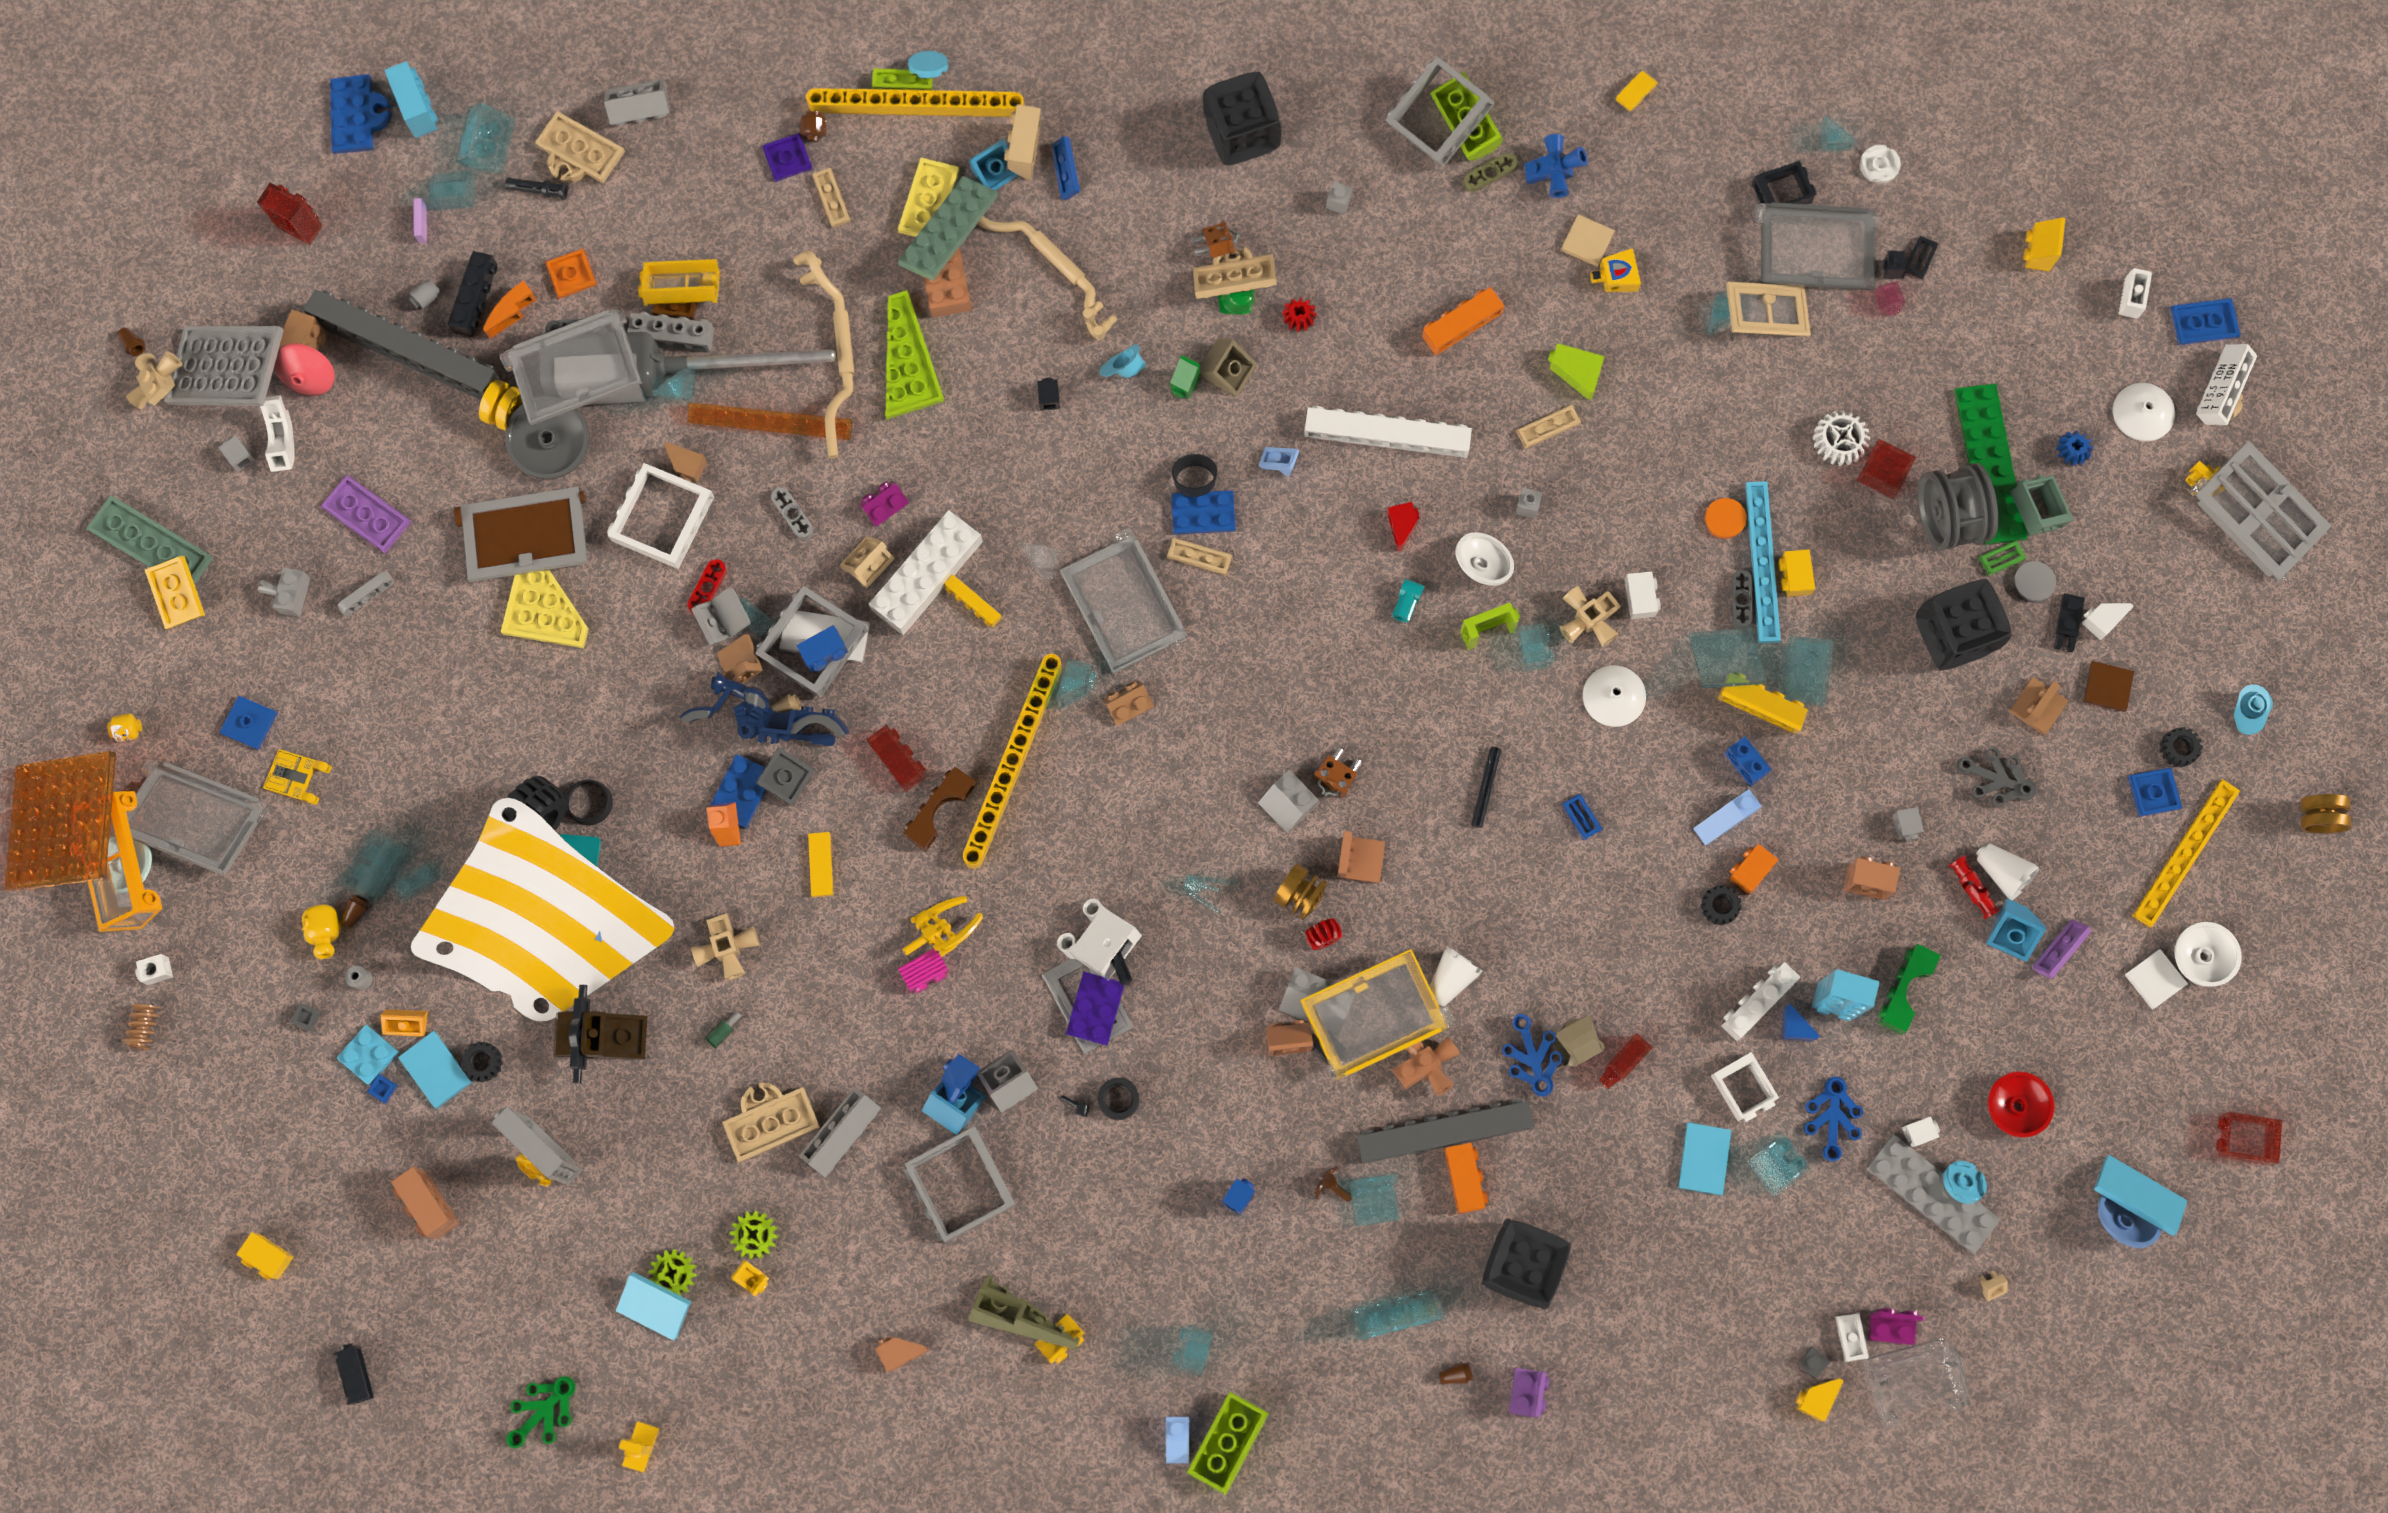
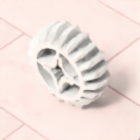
[1813,410,1870,466]

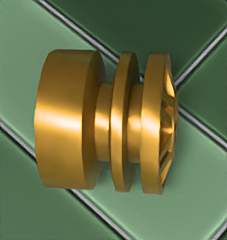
[1273,863,1328,921]

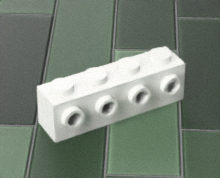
[1721,962,1800,1041]

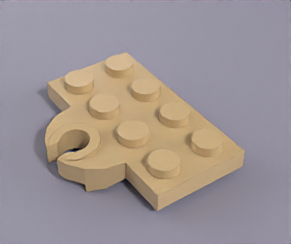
[535,111,625,183]
[1193,247,1277,299]
[722,1083,821,1163]

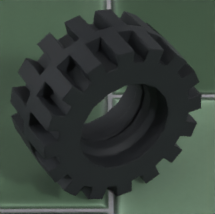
[2160,727,2203,767]
[1701,885,1742,925]
[460,1042,503,1082]

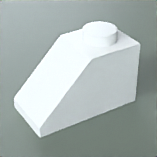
[2082,603,2134,640]

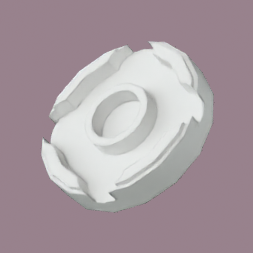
[1860,145,1901,184]

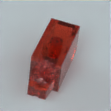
[1598,1033,1653,1090]

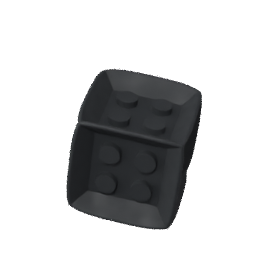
[1203,72,1282,165]
[1916,579,2012,670]
[1481,1218,1572,1310]

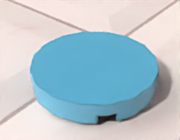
[908,51,948,78]
[1943,1161,1987,1204]

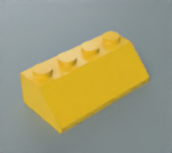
[1717,673,1808,734]

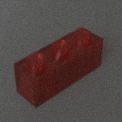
[866,724,926,793]

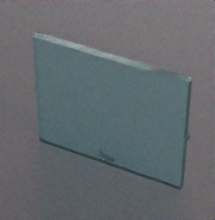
[1689,629,1766,688]

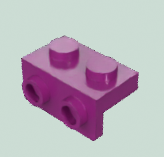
[859,481,909,527]

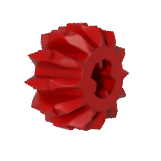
[1282,297,1317,333]
[1305,918,1343,950]

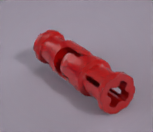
[1948,855,2001,920]

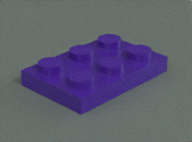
[1066,971,1125,1046]

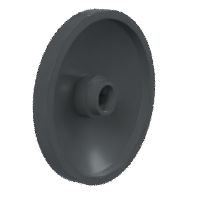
[505,396,590,479]

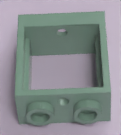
[2010,475,2074,536]

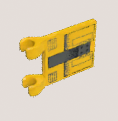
[263,749,332,805]

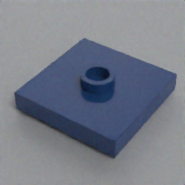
[219,696,278,750]
[2128,767,2183,817]

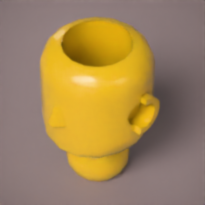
[302,904,342,959]

